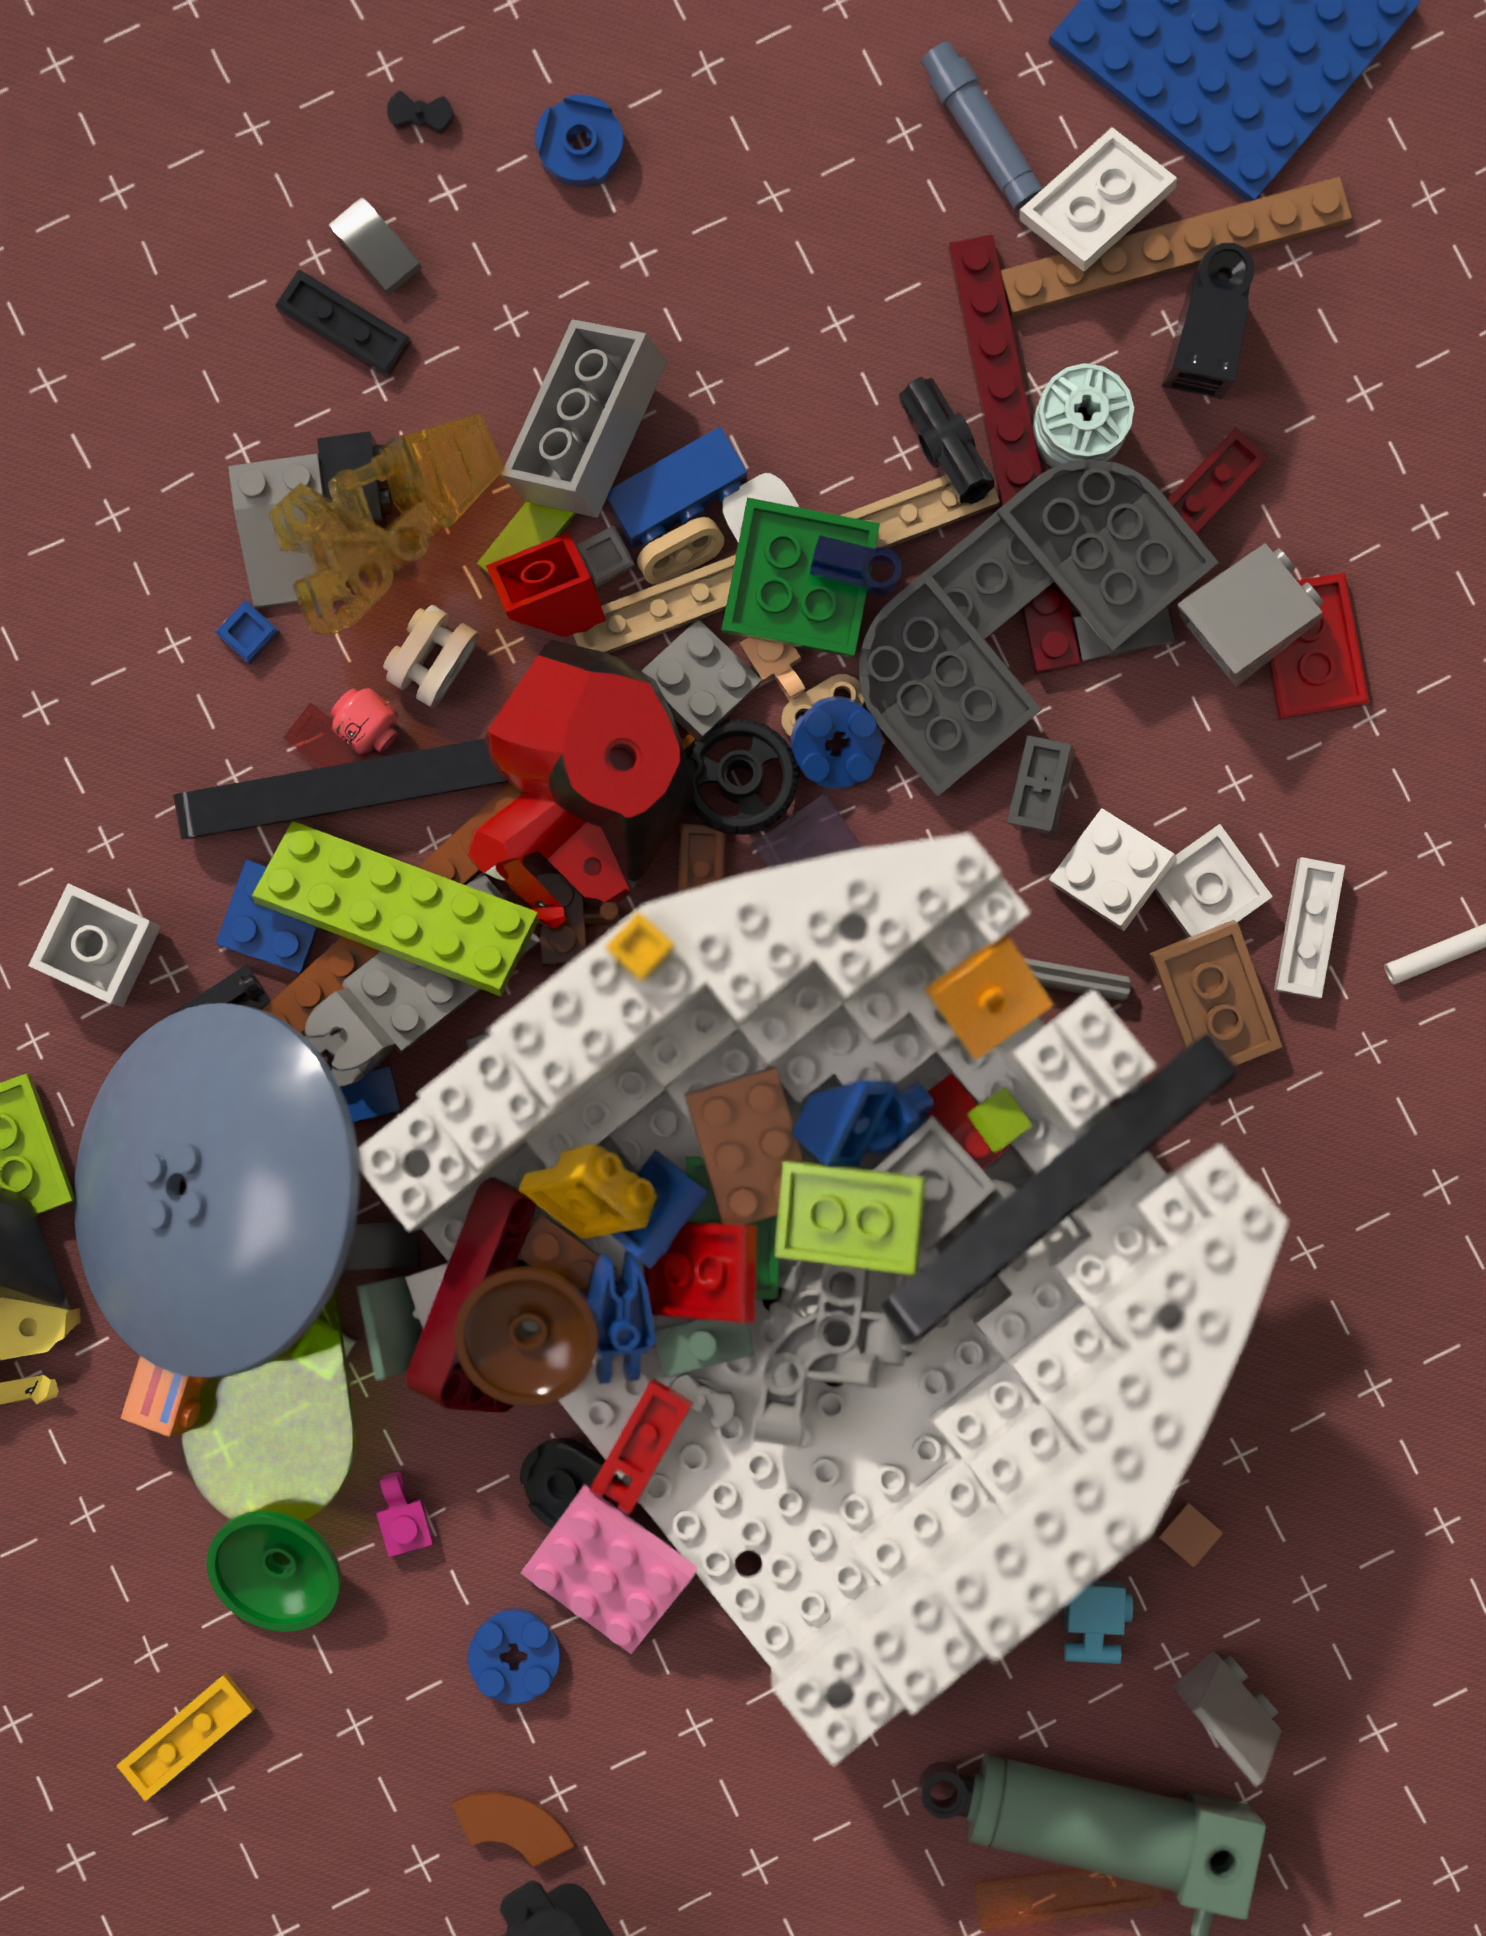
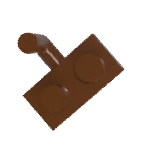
[536,873,620,965]

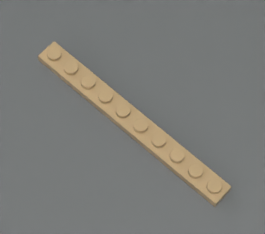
[573,462,1000,654]

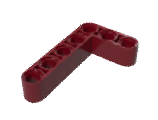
[406,1177,536,1413]

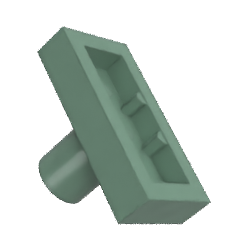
[654,1319,755,1378]

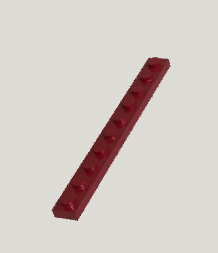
[948,234,1080,674]

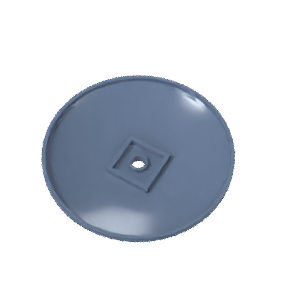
[73,1003,359,1377]

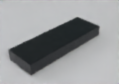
[275,269,412,378]

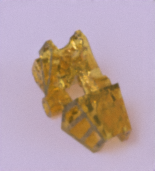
[269,413,505,635]

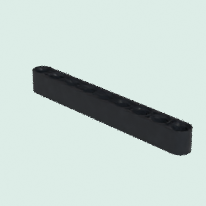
[173,739,508,840]
[880,1033,1241,1345]

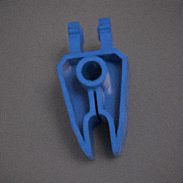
[586,1251,656,1384]

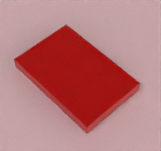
[1268,572,1369,720]
[645,1222,756,1323]

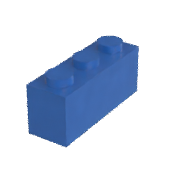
[606,426,748,548]

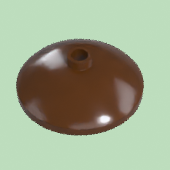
[455,1267,598,1406]

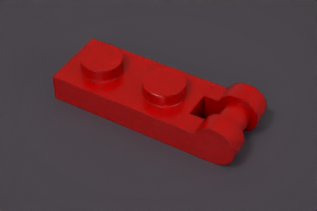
[590,1379,694,1515]

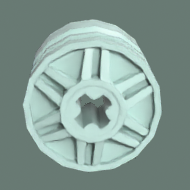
[1032,363,1134,468]

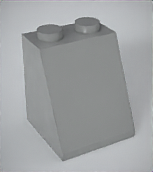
[1178,543,1324,687]

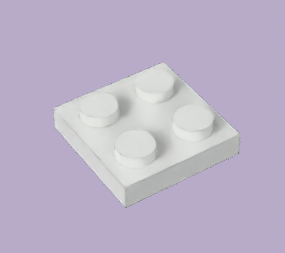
[1049,808,1177,931]
[1154,824,1273,938]

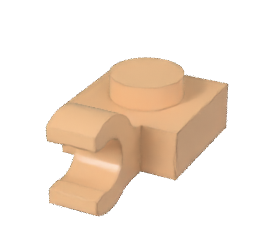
[740,638,805,702]

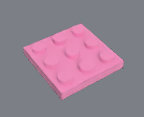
[520,1485,698,1654]

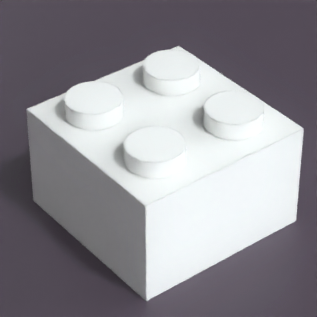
[28,883,161,1007]

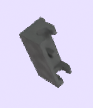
[1007,735,1076,840]

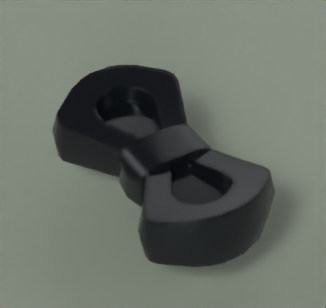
[387,91,454,134]

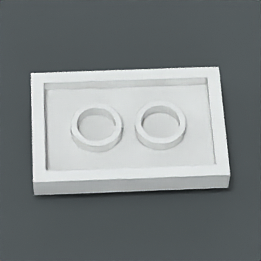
[1020,127,1177,272]

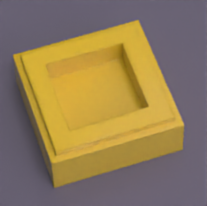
[605,911,676,982]

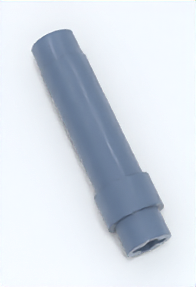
[921,41,1043,211]

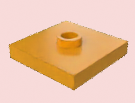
[924,933,1054,1061]

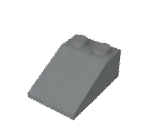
[228,454,343,609]
[1172,1650,1282,1787]

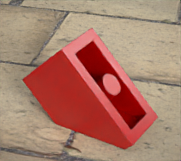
[924,1073,1011,1170]

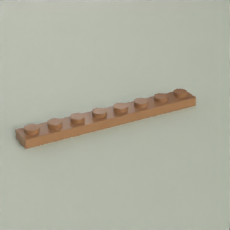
[1000,176,1352,318]

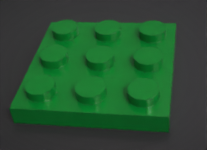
[721,497,880,658]

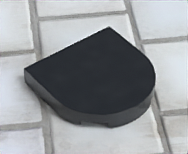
[520,1438,619,1528]

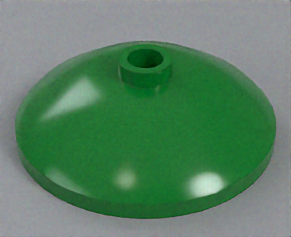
[206,1511,342,1632]

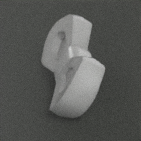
[669,1373,736,1428]

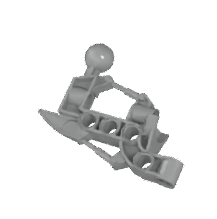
[753,1164,1017,1447]

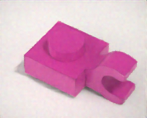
[376,1470,434,1557]

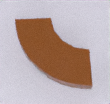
[451,1791,575,1868]

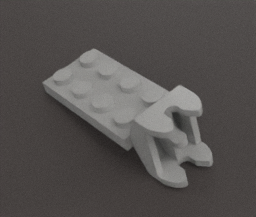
[305,873,540,1088]

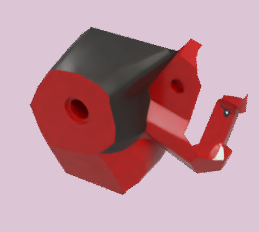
[467,639,695,929]

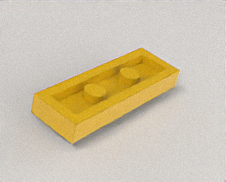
[117,1672,256,1802]

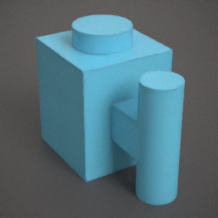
[1063,1580,1133,1664]

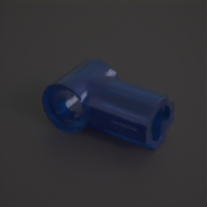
[810,535,902,595]

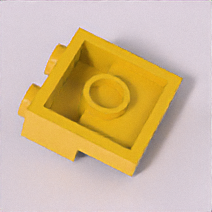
[518,1144,658,1240]

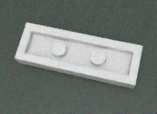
[1274,857,1345,999]

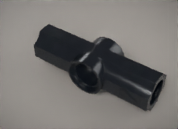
[899,377,995,505]

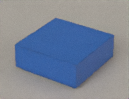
[215,600,280,664]

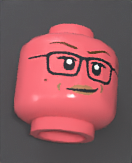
[330,688,398,755]

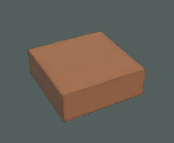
[1157,1501,1223,1568]

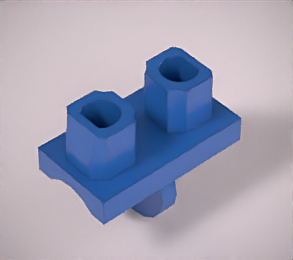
[867,1081,934,1153]

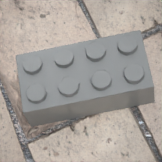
[501,319,668,518]

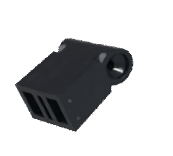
[1161,243,1254,399]

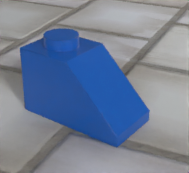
[792,1081,898,1166]

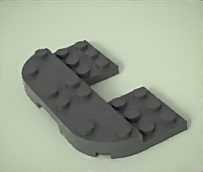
[859,459,1219,797]

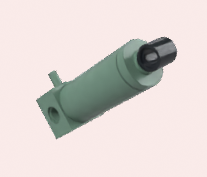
[919,1754,1266,1936]

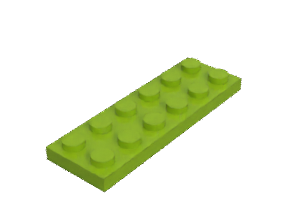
[252,821,539,996]

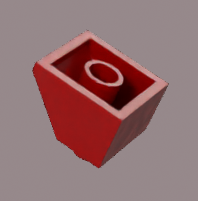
[486,532,607,638]

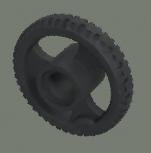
[686,719,798,835]

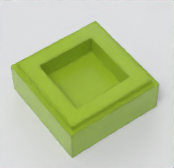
[967,1087,1033,1153]

